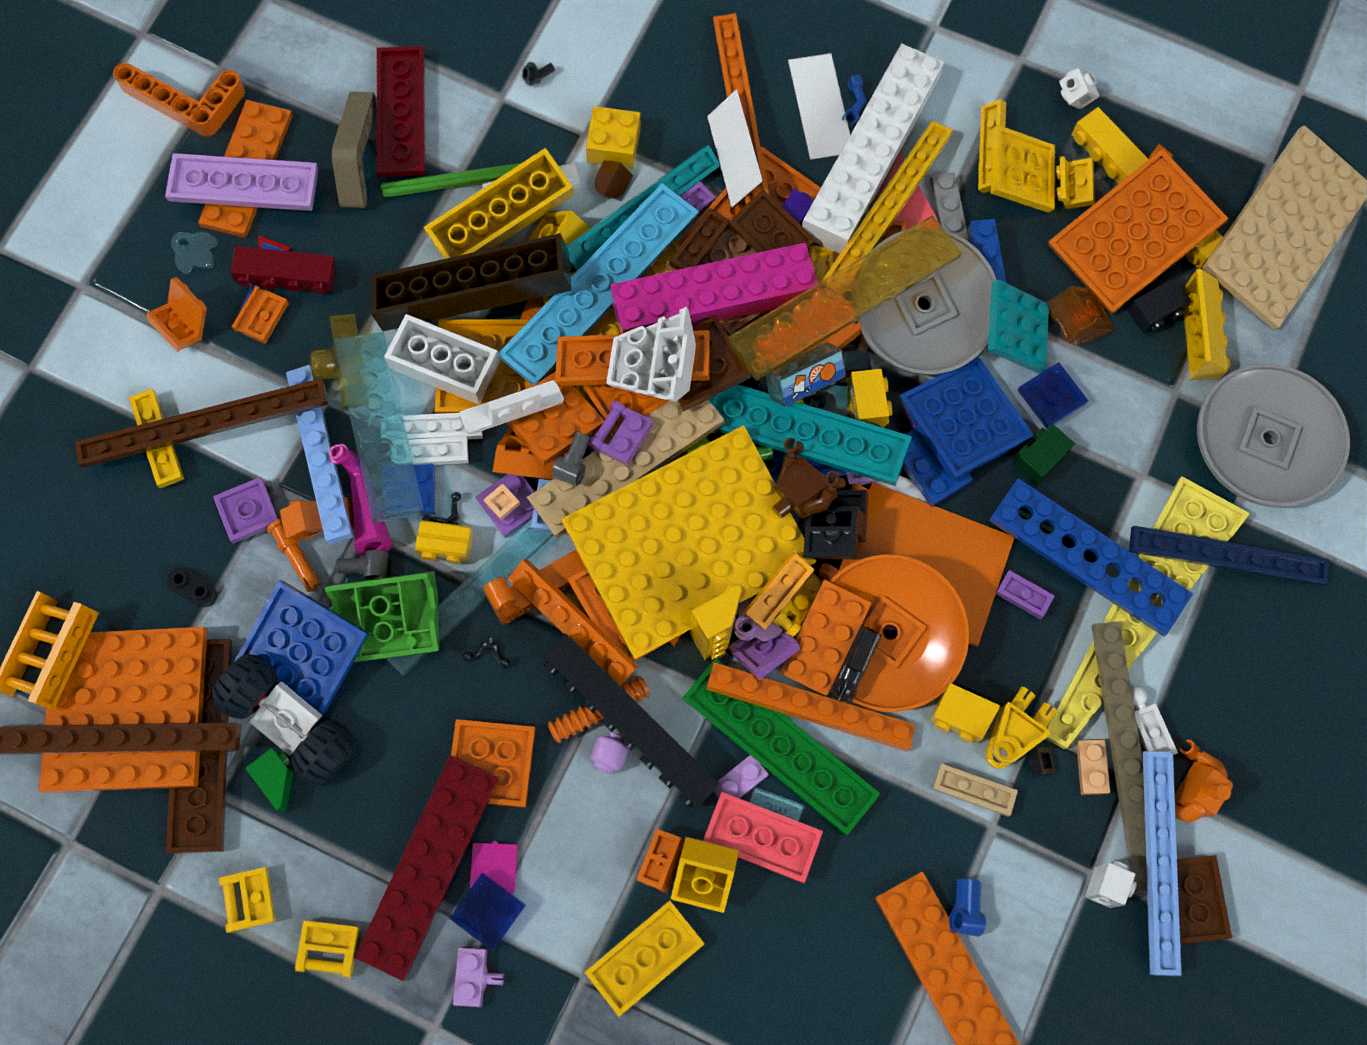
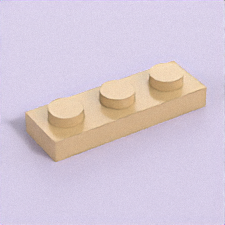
[932,763,1018,817]

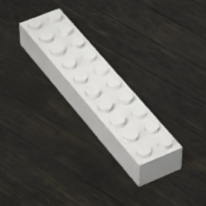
[802,44,944,254]

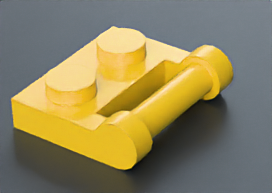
[219,867,276,933]
[295,920,360,978]

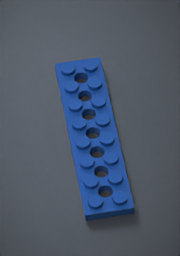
[989,479,1193,637]

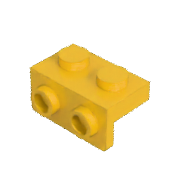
[1056,156,1095,209]

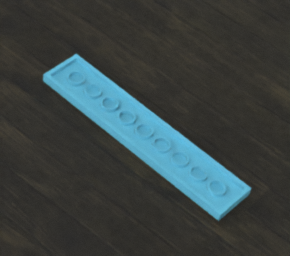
[498,183,699,385]

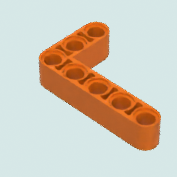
[113,63,245,137]
[483,549,585,624]

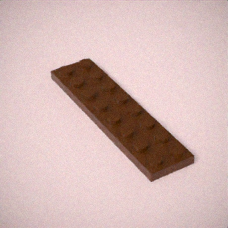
[166,639,232,854]

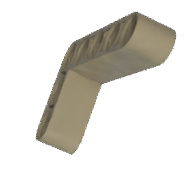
[332,91,376,208]

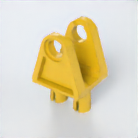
[985,687,1058,769]

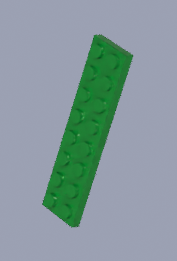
[682,659,880,836]

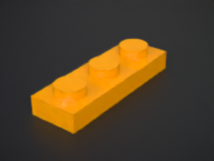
[743,552,814,630]

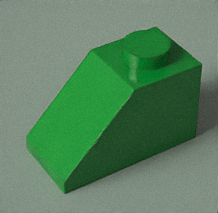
[245,748,293,813]

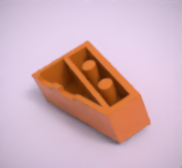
[492,428,569,480]

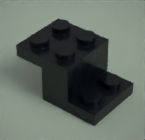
[803,490,869,559]

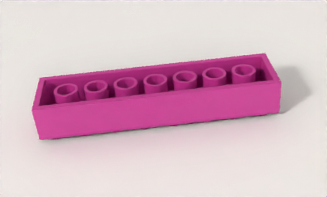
[611,243,819,334]

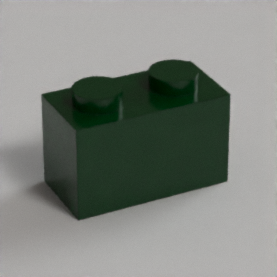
[1015,423,1076,485]

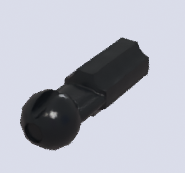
[831,625,882,702]

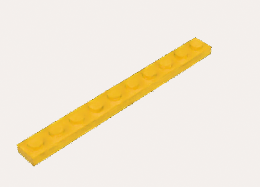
[821,121,953,297]

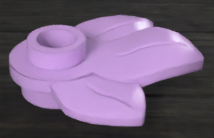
[733,597,782,641]

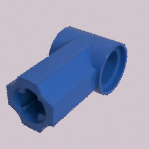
[949,879,986,937]

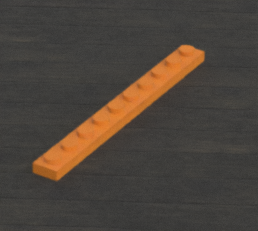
[713,13,769,205]

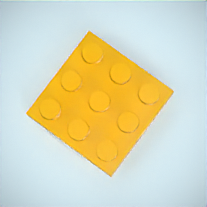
[991,125,1055,213]

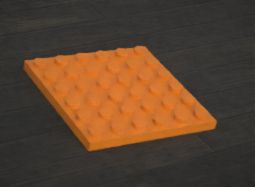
[39,627,208,793]

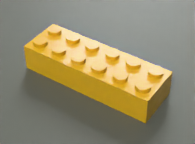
[424,148,574,259]

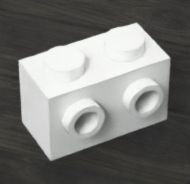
[1085,861,1136,908]

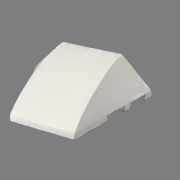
[606,307,696,402]

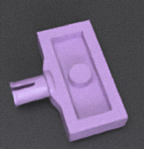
[453,948,504,1007]

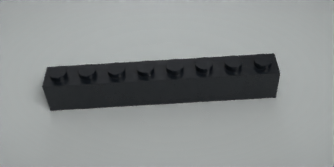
[543,633,720,808]

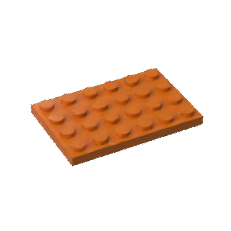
[1048,149,1228,315]

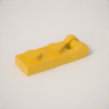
[772,572,823,637]

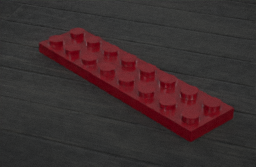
[354,755,500,981]

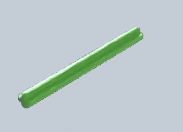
[381,163,520,197]

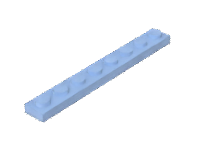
[286,365,354,545]
[1143,751,1181,976]

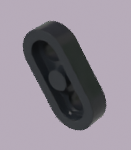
[167,568,217,608]

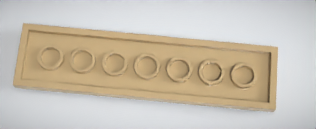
[527,400,725,539]

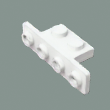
[459,380,564,435]

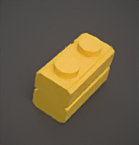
[415,520,474,565]

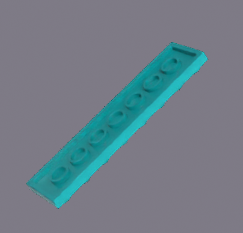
[709,384,912,486]

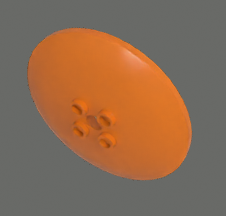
[830,554,970,712]

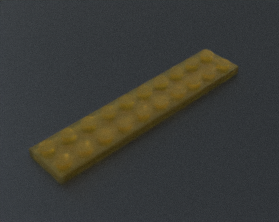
[727,215,962,381]

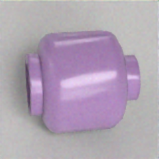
[590,732,629,774]

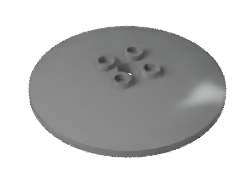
[853,227,996,375]
[1197,364,1350,508]

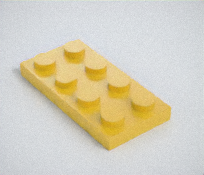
[584,901,704,1017]

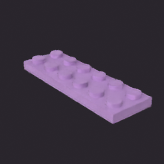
[165,153,319,211]

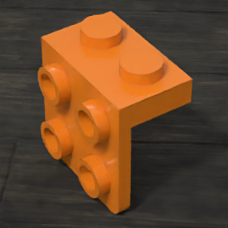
[146,277,206,352]

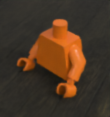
[1174,740,1233,823]

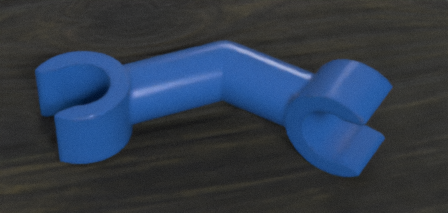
[842,74,867,127]

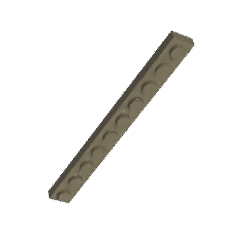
[1091,621,1147,891]

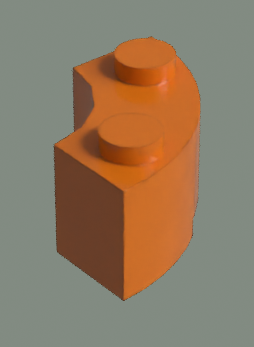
[280,497,354,540]

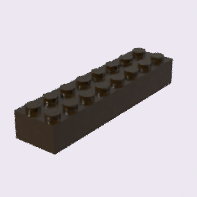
[371,233,572,331]

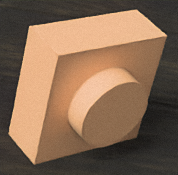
[483,484,520,520]

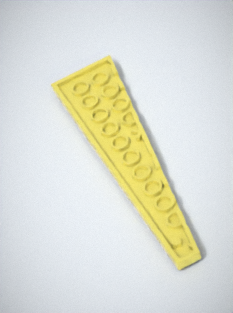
[1045,476,1250,750]

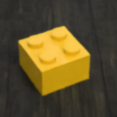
[586,106,641,169]
[671,837,739,913]

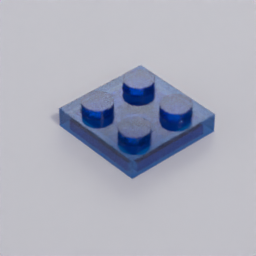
[1017,362,1088,429]
[449,872,527,951]

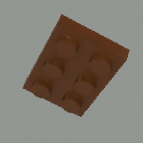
[728,189,816,253]
[1177,855,1232,944]

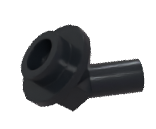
[522,62,556,86]

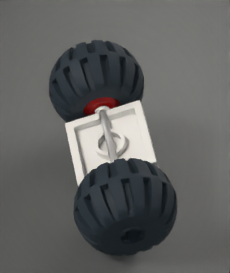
[212,654,357,786]

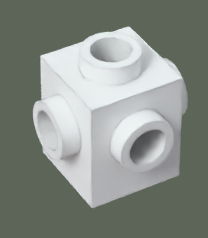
[1059,68,1100,109]

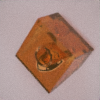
[1047,286,1115,345]

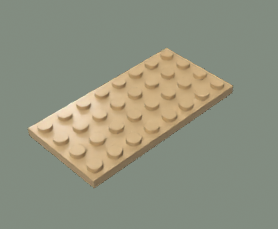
[1202,125,1367,330]

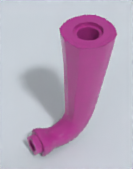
[329,444,393,556]

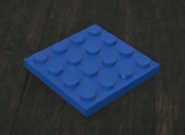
[897,356,1034,481]
[233,580,370,725]

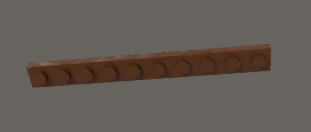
[75,378,329,468]
[0,723,241,755]

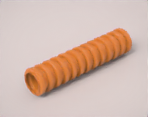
[548,676,650,744]

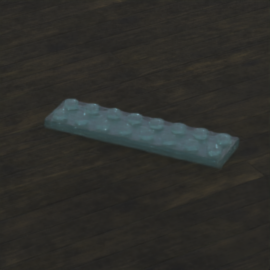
[334,332,424,523]

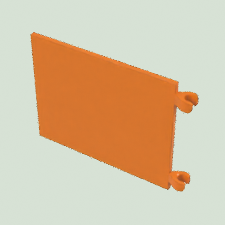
[818,482,1014,647]

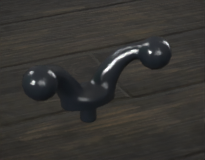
[422,492,461,525]
[463,637,510,668]

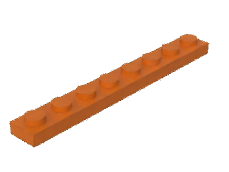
[706,662,915,752]

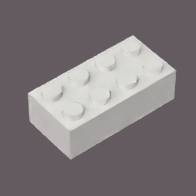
[384,314,500,405]

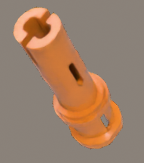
[266,518,322,592]

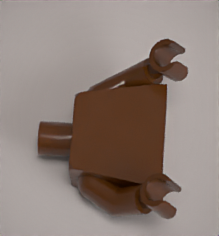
[772,437,846,519]

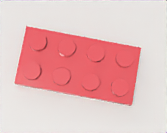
[703,792,823,884]

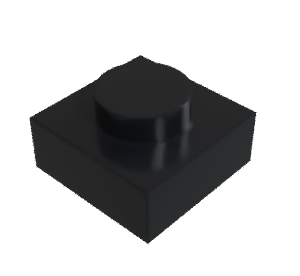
[1028,747,1057,776]

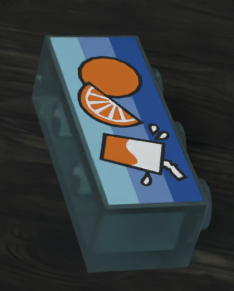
[765,342,846,407]

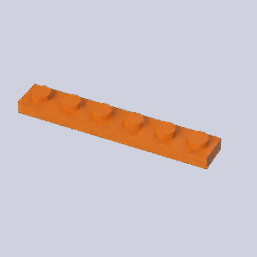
[507,558,638,686]

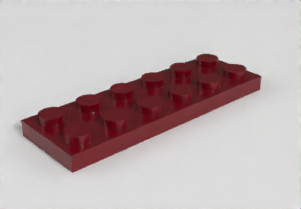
[376,46,426,177]

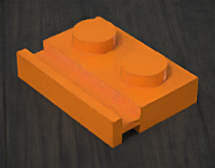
[232,286,289,344]

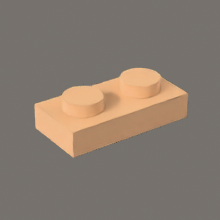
[1076,740,1110,795]

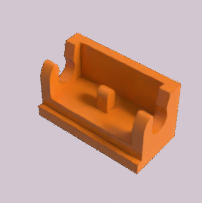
[636,828,685,894]

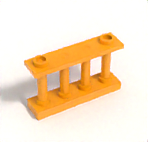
[0,591,99,711]

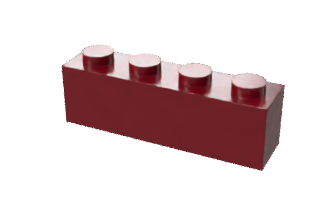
[230,246,337,294]

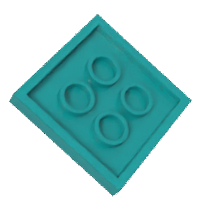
[988,280,1049,374]

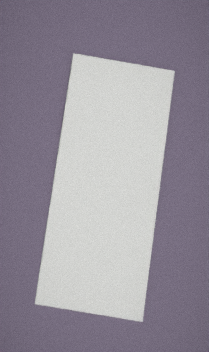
[788,54,850,159]
[707,89,763,207]

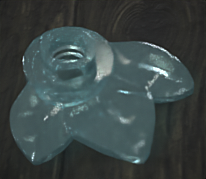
[171,232,218,275]

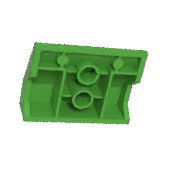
[325,571,439,662]

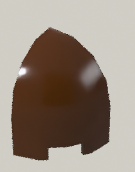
[595,160,634,198]

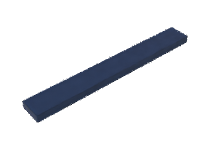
[1129,526,1329,586]

